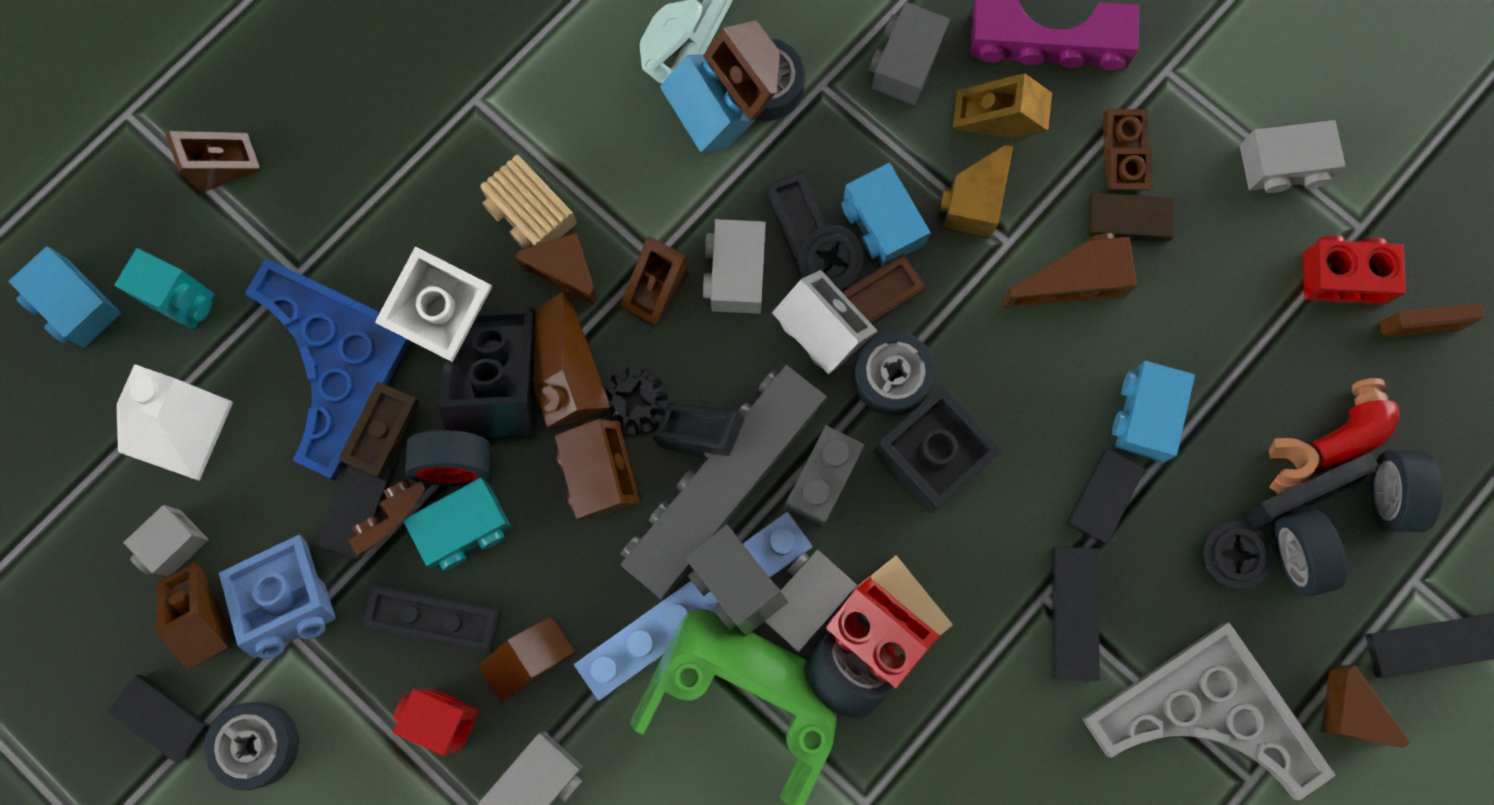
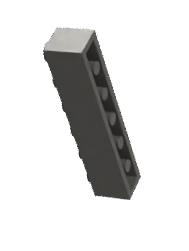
[620,365,827,601]

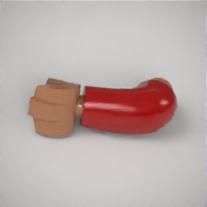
[1269,378,1400,495]

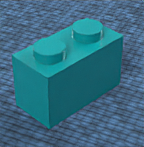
[114,248,215,330]
[403,478,512,571]

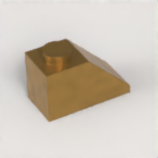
[953,73,1052,138]
[938,145,1013,237]

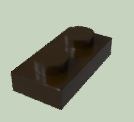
[338,382,420,479]

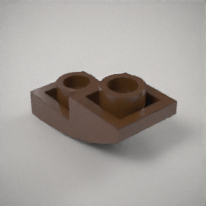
[1103,109,1152,190]
[347,479,425,555]

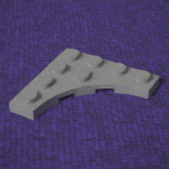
[1081,622,1336,800]

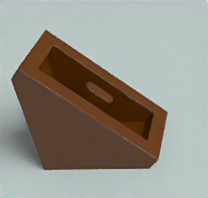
[166,131,260,193]
[515,233,598,306]
[620,236,689,326]
[478,616,576,703]
[1321,665,1410,748]

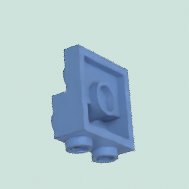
[219,534,336,659]

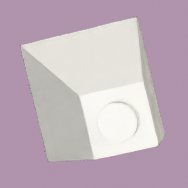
[375,247,492,362]
[117,364,233,481]

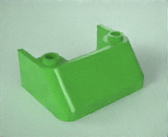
[630,609,838,805]

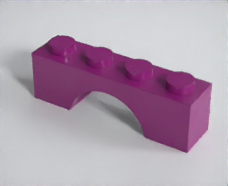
[968,0,1139,71]

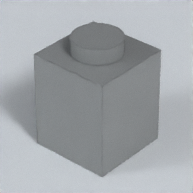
[123,505,209,576]

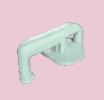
[640,0,733,84]

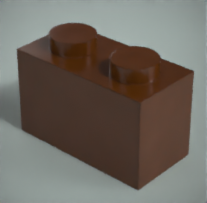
[555,419,641,519]

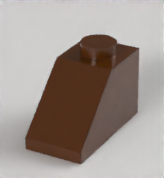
[703,20,780,121]
[156,562,228,669]

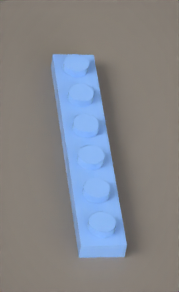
[574,512,813,701]

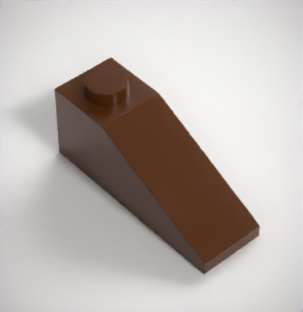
[1002,233,1137,308]
[533,292,610,427]

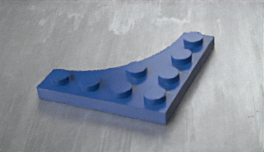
[245,258,411,481]

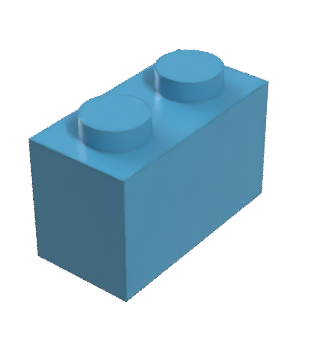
[660,54,756,153]
[841,163,931,267]
[8,246,122,348]
[1112,361,1195,463]

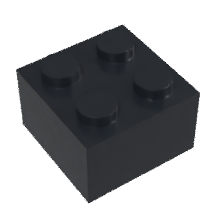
[873,386,1002,514]

